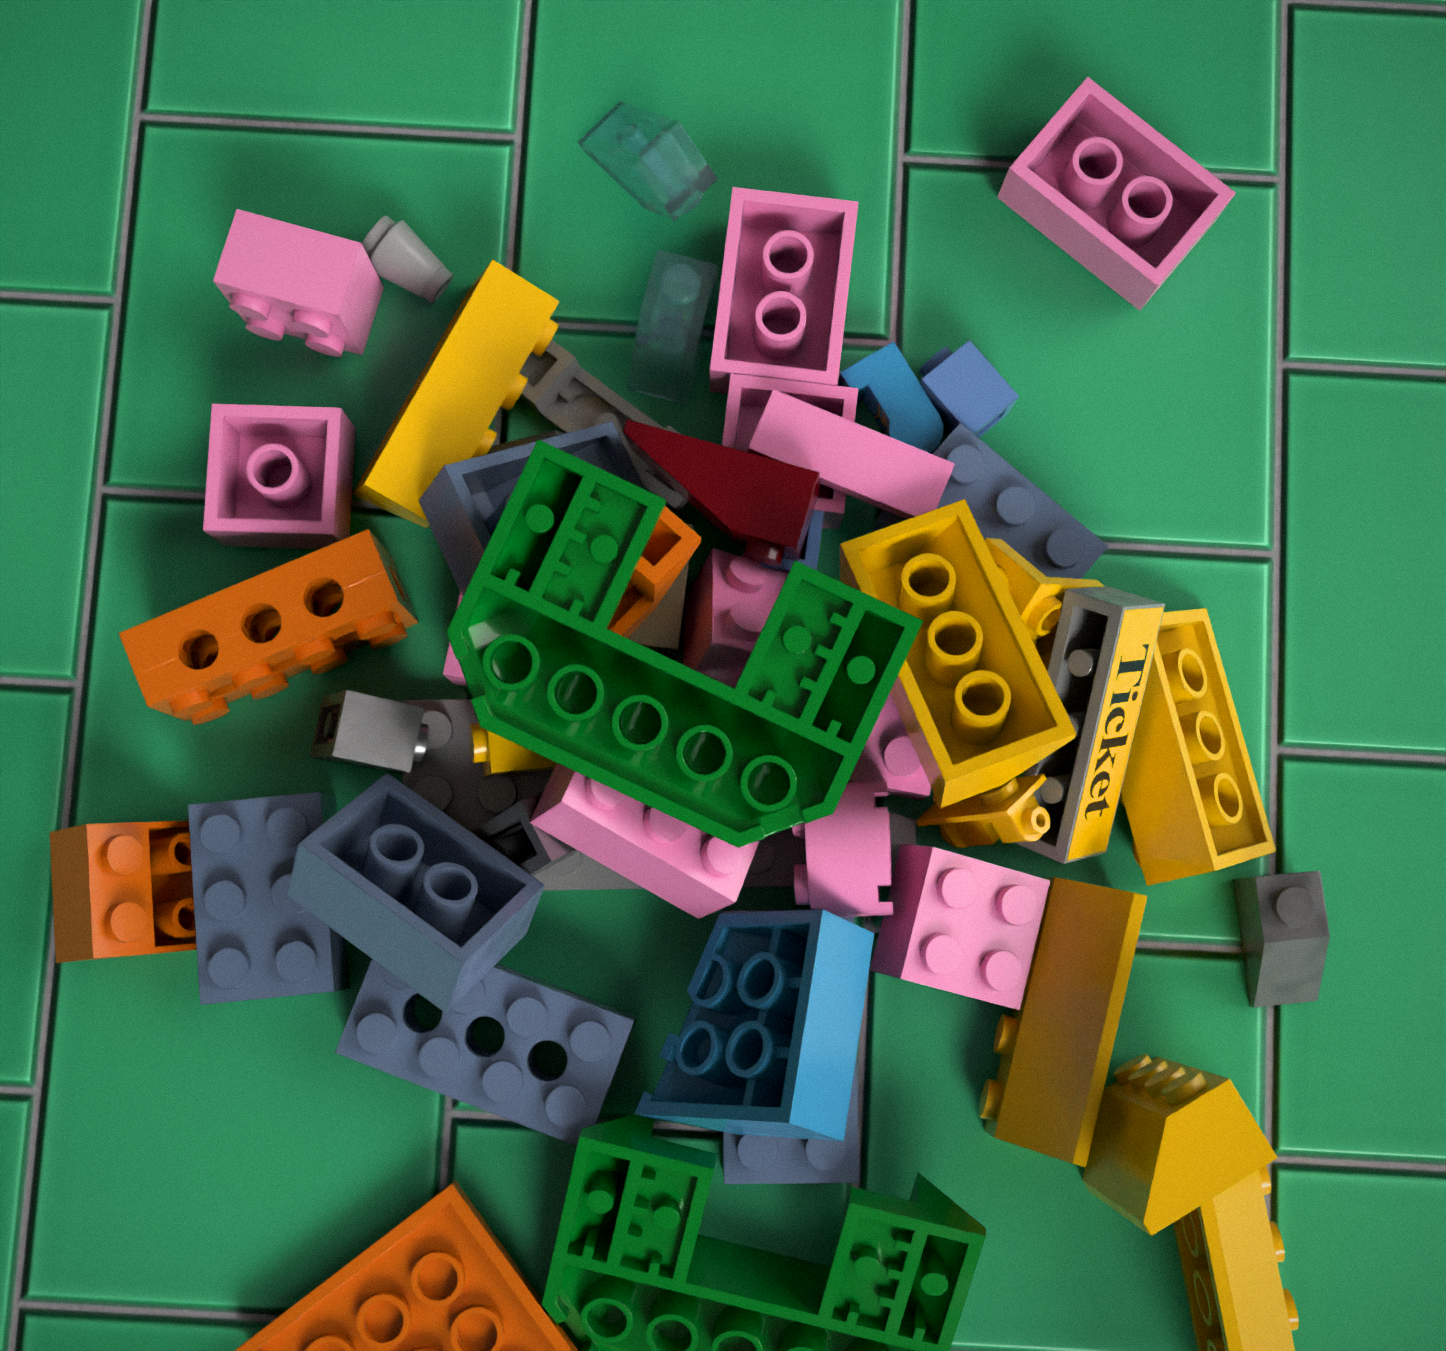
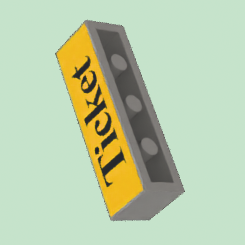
[1014,586,1165,864]

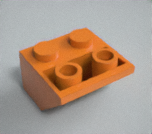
[50,820,197,963]

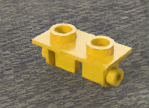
[916,774,1050,848]

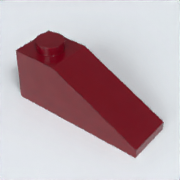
[623,419,820,566]

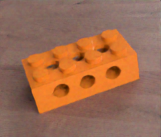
[118,529,419,725]

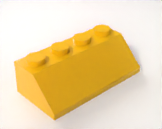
[352,259,559,528]
[840,499,1076,808]
[1119,608,1276,886]
[978,877,1148,1167]
[1082,1054,1278,1236]
[1173,1165,1299,1351]

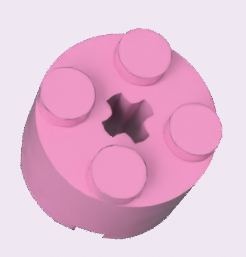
[792,781,894,917]

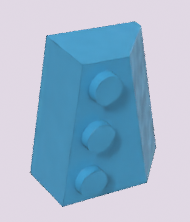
[634,909,874,1141]

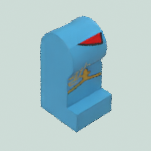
[837,341,944,454]

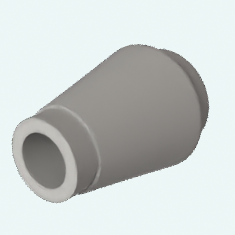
[362,215,454,304]

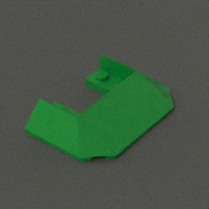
[447,439,923,848]
[542,1114,986,1351]

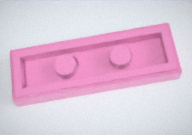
[748,389,955,519]

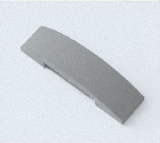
[519,340,688,513]

